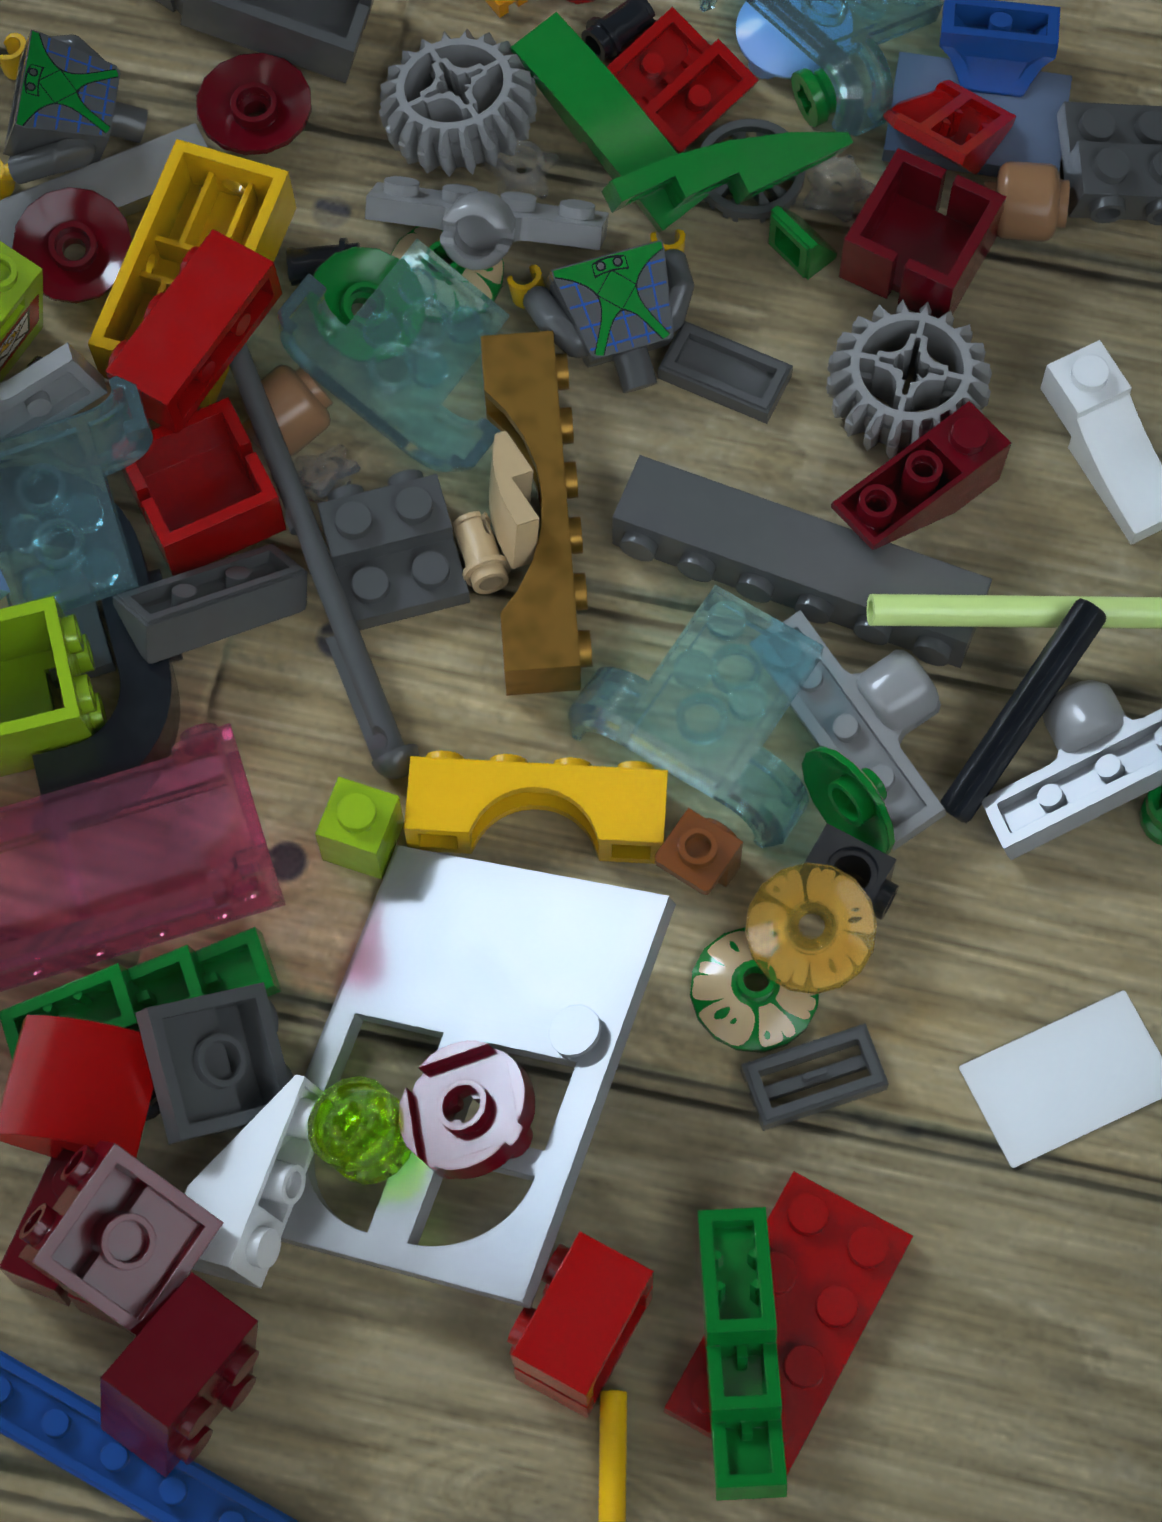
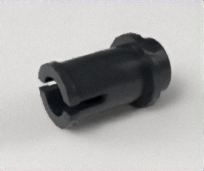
[581,0,656,61]
[286,238,360,286]

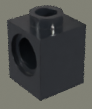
[799,823,899,934]

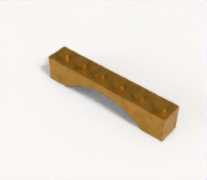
[480,331,593,696]

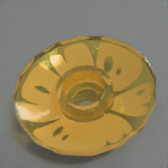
[745,862,877,994]

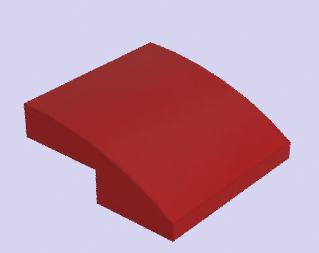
[607,6,759,154]
[0,1015,154,1159]

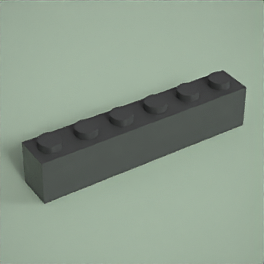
[612,455,992,668]

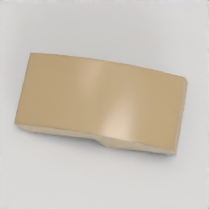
[489,431,540,569]

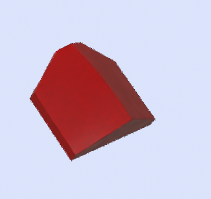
[883,80,1017,175]

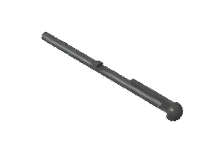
[229,343,419,779]

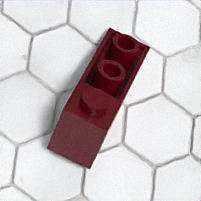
[831,401,1012,550]

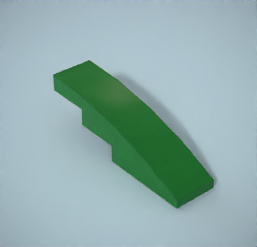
[509,12,709,233]
[601,132,854,213]
[0,927,281,1060]
[698,1207,787,1501]

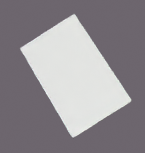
[959,990,1162,1168]

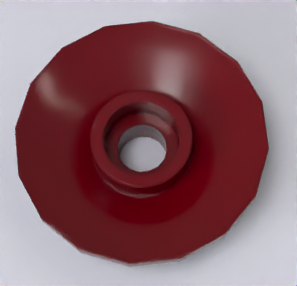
[196,53,312,155]
[12,187,132,304]

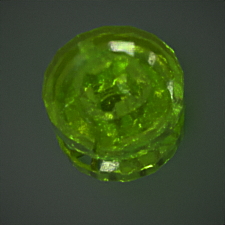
[308,1076,412,1185]

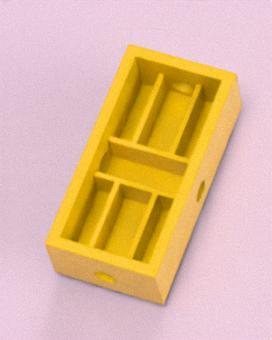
[88,139,297,408]

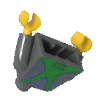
[0,30,148,200]
[507,229,694,393]

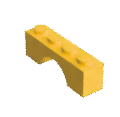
[404,750,668,864]

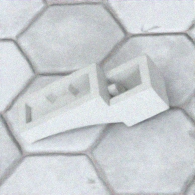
[1040,340,1162,545]

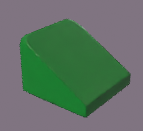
[768,205,838,280]

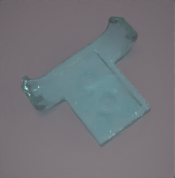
[700,0,943,136]
[277,238,510,472]
[0,376,153,612]
[568,584,824,848]

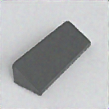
[113,543,308,664]

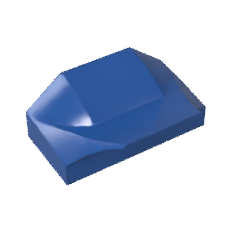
[939,0,1061,97]

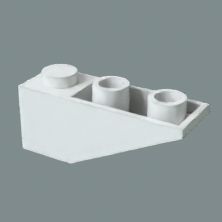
[185,1074,334,1289]

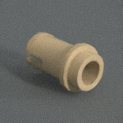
[452,511,511,594]

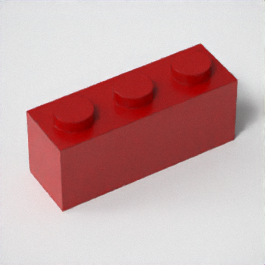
[105,229,283,435]

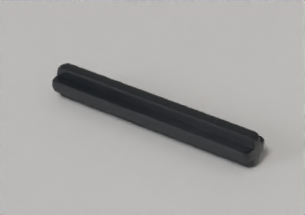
[940,598,1106,823]

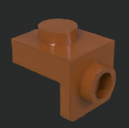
[655,808,743,895]

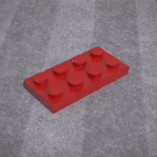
[664,1171,913,1476]

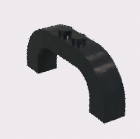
[0,468,183,836]

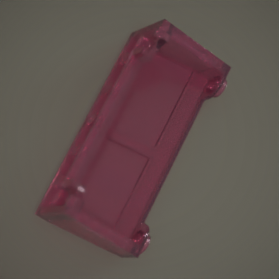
[0,723,286,992]

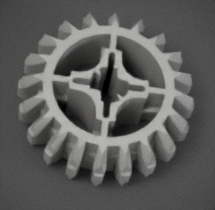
[379,29,537,177]
[826,300,992,460]

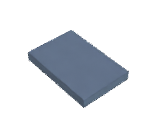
[882,52,1072,177]

